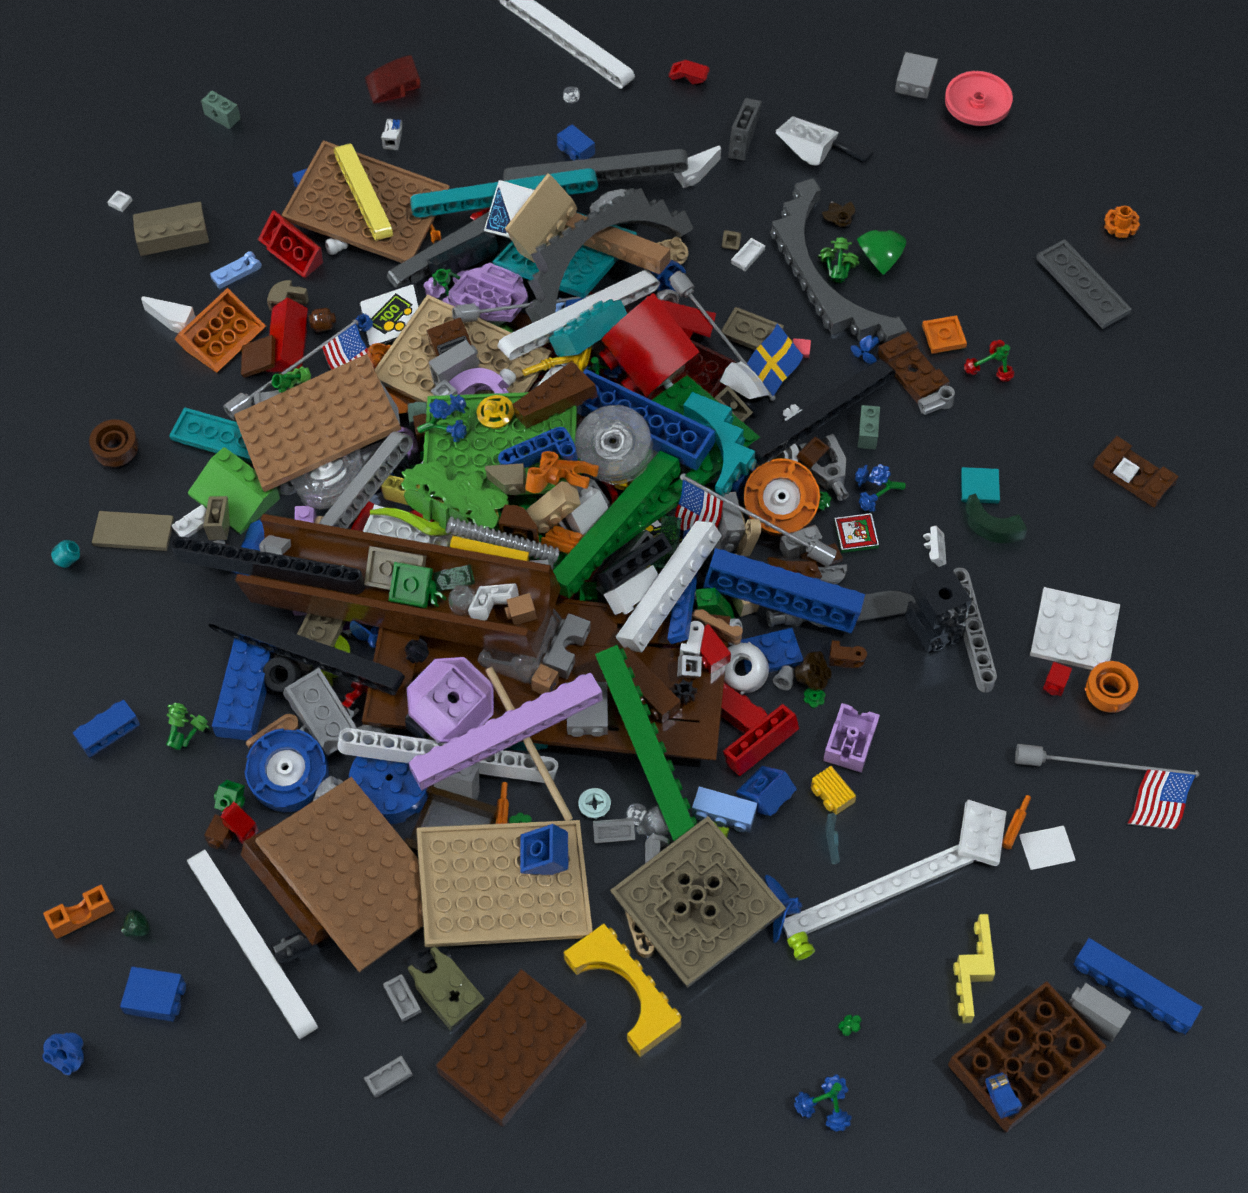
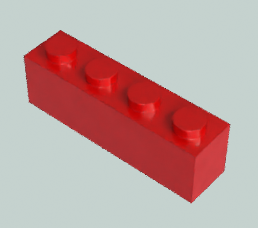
[721,683,768,734]
[723,704,799,776]

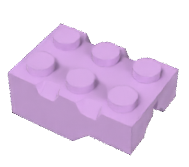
[823,703,880,773]

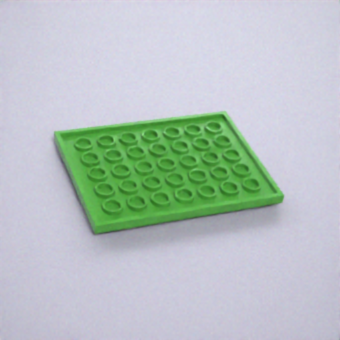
[423,392,577,497]

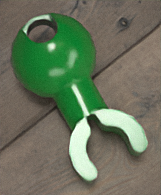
[429,579,446,607]

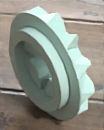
[578,788,611,819]

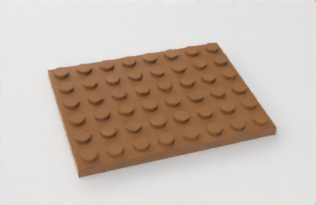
[281,140,450,263]
[234,354,401,492]
[255,777,423,973]

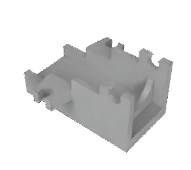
[283,668,360,757]

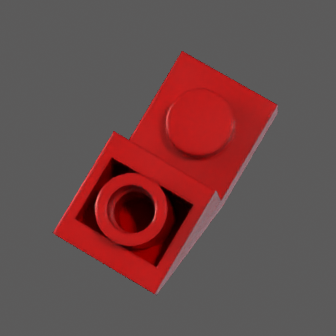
[669,60,710,85]
[220,802,259,844]

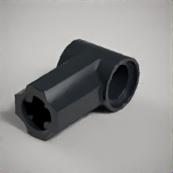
[406,946,452,974]

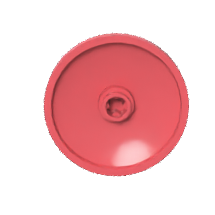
[945,71,1013,126]

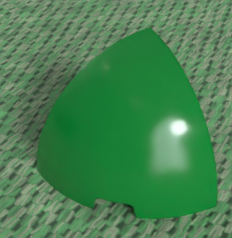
[857,230,906,275]

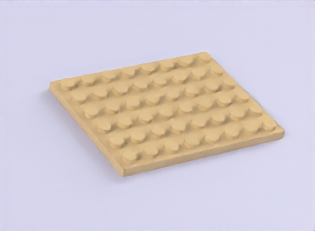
[375,294,552,405]
[416,820,593,947]

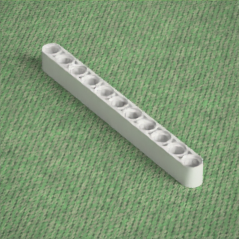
[499,0,635,88]
[498,270,660,360]
[337,728,558,783]
[187,849,318,1039]

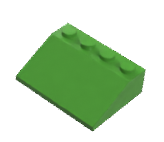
[188,447,280,535]

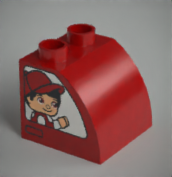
[598,293,700,399]

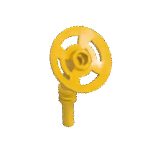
[522,345,592,376]
[477,395,514,429]

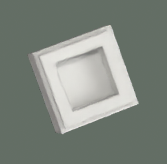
[108,190,133,212]
[1113,458,1140,483]

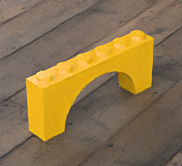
[564,924,682,1057]

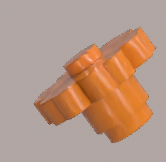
[1104,206,1140,238]

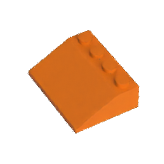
[175,288,266,373]

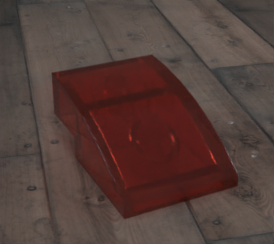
[365,55,421,104]

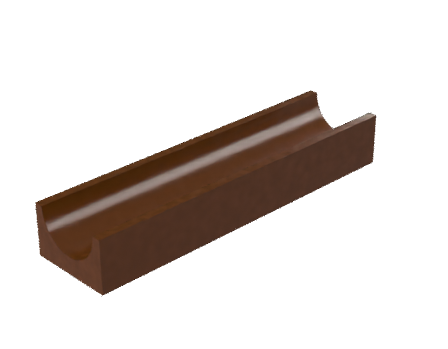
[235,514,561,658]

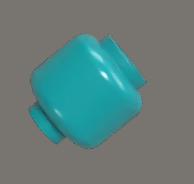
[51,540,80,568]

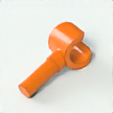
[430,224,441,243]

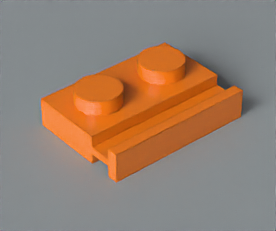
[541,526,585,554]

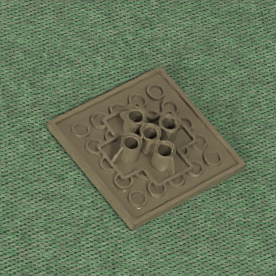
[610,816,786,988]

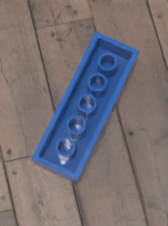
[212,638,275,740]

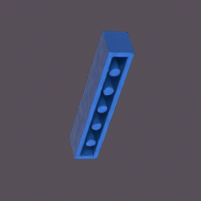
[1073,938,1202,1034]

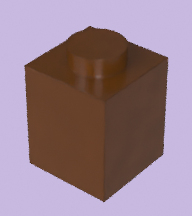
[204,814,234,850]

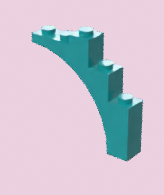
[684,392,757,497]

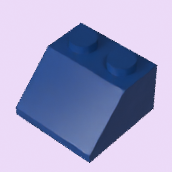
[736,766,797,816]
[520,824,568,875]

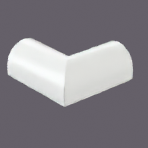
[468,583,519,621]

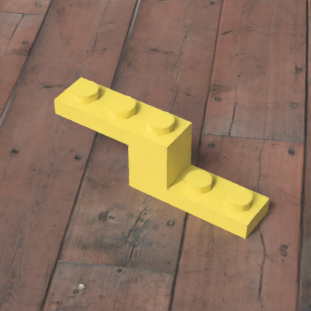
[954,914,995,1023]

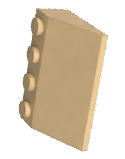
[505,173,577,263]

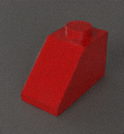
[700,624,731,674]

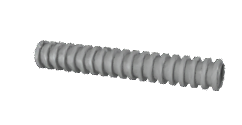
[445,516,559,564]

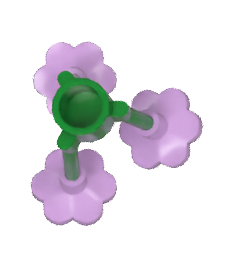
[424,269,468,307]

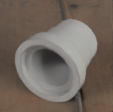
[773,666,795,690]

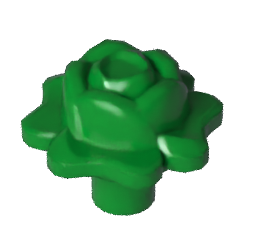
[818,492,831,510]

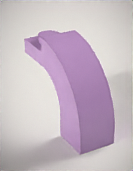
[449,368,509,395]

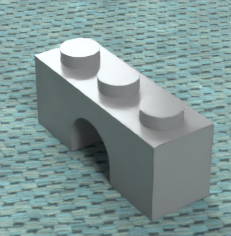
[543,613,590,679]

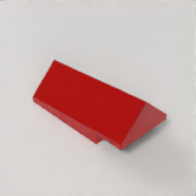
[258,210,323,278]
[645,296,716,338]
[266,297,308,372]

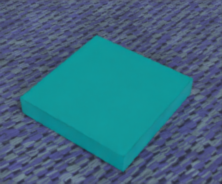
[961,467,1000,504]

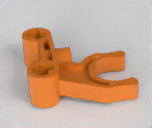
[525,451,599,493]

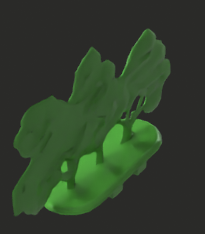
[401,461,508,529]

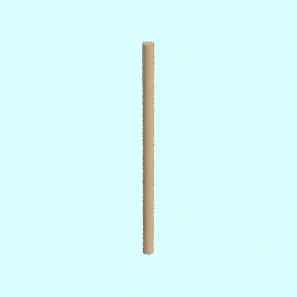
[485,667,573,821]

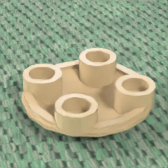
[657,237,688,265]

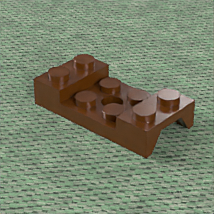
[877,332,950,404]
[1093,436,1179,508]

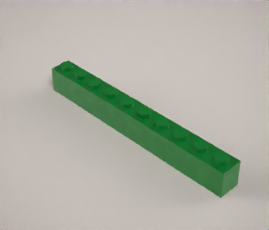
[553,451,681,598]
[595,645,698,841]

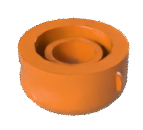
[1085,661,1138,713]

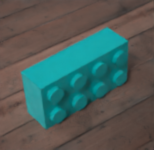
[549,299,627,357]

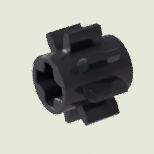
[404,638,429,663]
[672,679,697,705]

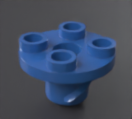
[42,1033,84,1075]

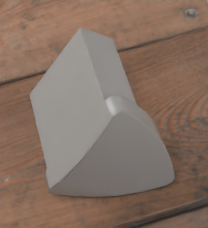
[259,535,291,555]
[645,834,670,863]

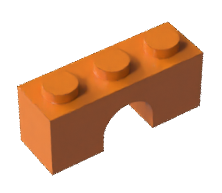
[43,884,115,939]

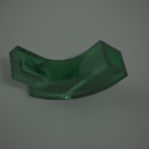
[966,493,1027,543]
[653,515,682,574]

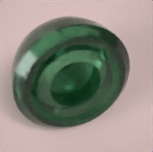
[121,909,150,937]

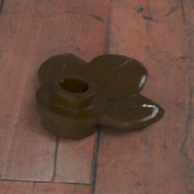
[822,201,855,227]

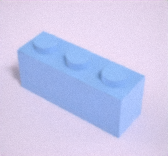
[692,787,757,833]

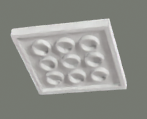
[1030,587,1120,670]

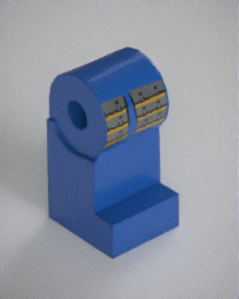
[985,1072,1022,1119]

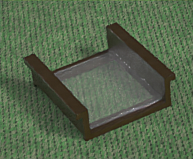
[404,785,497,852]

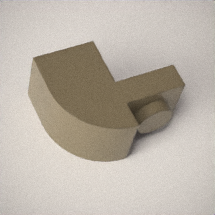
[267,280,309,311]

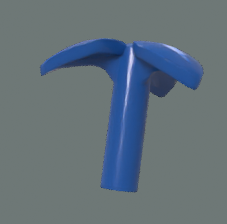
[851,335,880,364]

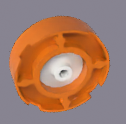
[744,459,820,536]

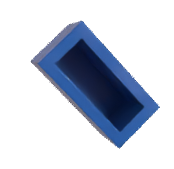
[557,124,595,161]

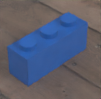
[72,699,140,758]

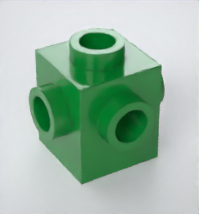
[214,780,245,812]

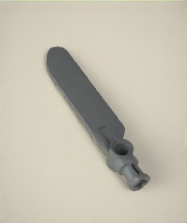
[766,591,916,628]

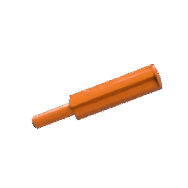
[495,782,509,824]
[1002,795,1031,850]

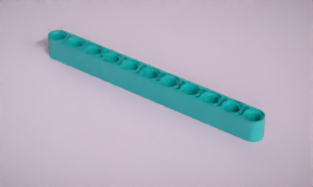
[410,168,598,218]

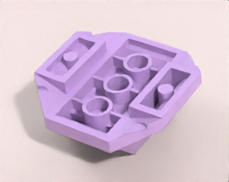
[448,263,528,326]
[406,657,494,743]

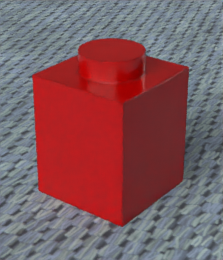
[1043,662,1072,696]

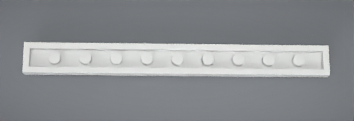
[783,844,974,939]

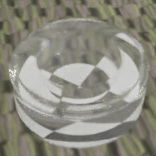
[563,87,580,103]
[627,803,647,825]

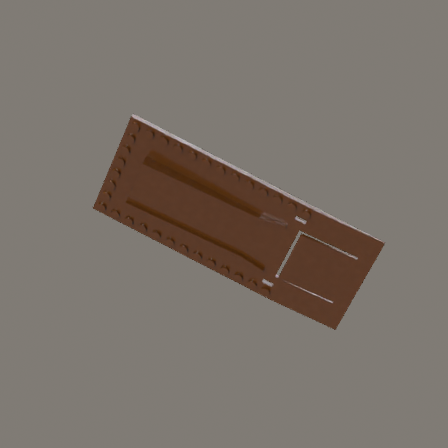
[362,598,731,760]

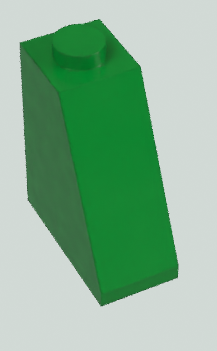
[695,588,734,619]

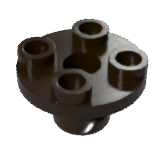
[795,651,832,691]

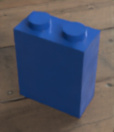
[120,967,186,1022]

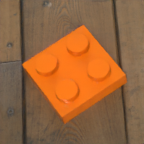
[922,315,967,354]

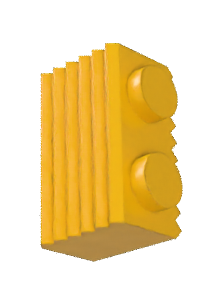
[811,766,856,815]

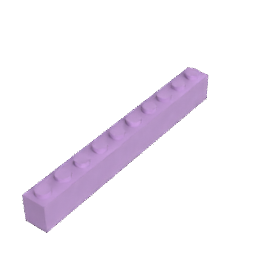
[409,673,603,790]

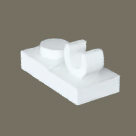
[171,505,206,538]
[923,525,946,567]

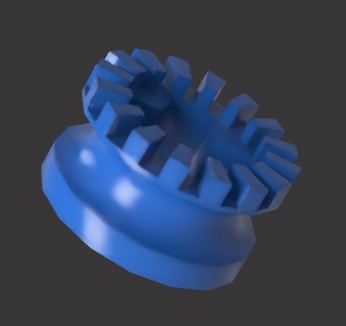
[356,314,373,332]

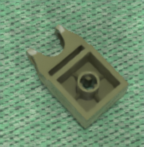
[408,946,485,1031]

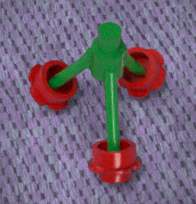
[964,340,1014,381]

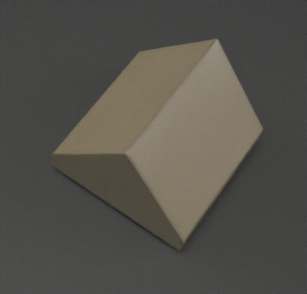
[722,230,741,250]

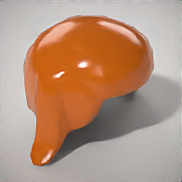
[367,343,391,367]

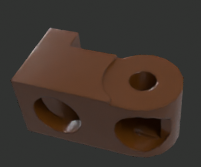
[829,640,867,668]

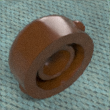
[89,419,138,467]

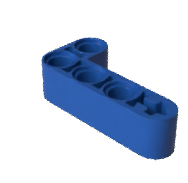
[498,427,578,468]

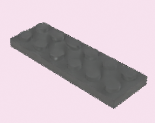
[1036,239,1132,329]

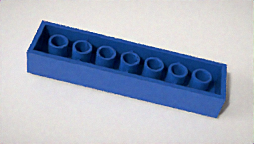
[577,369,715,471]
[703,548,865,634]

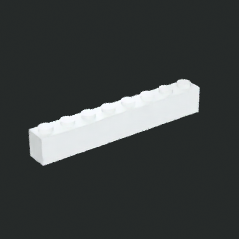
[616,521,722,652]

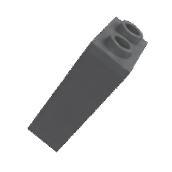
[728,98,762,161]

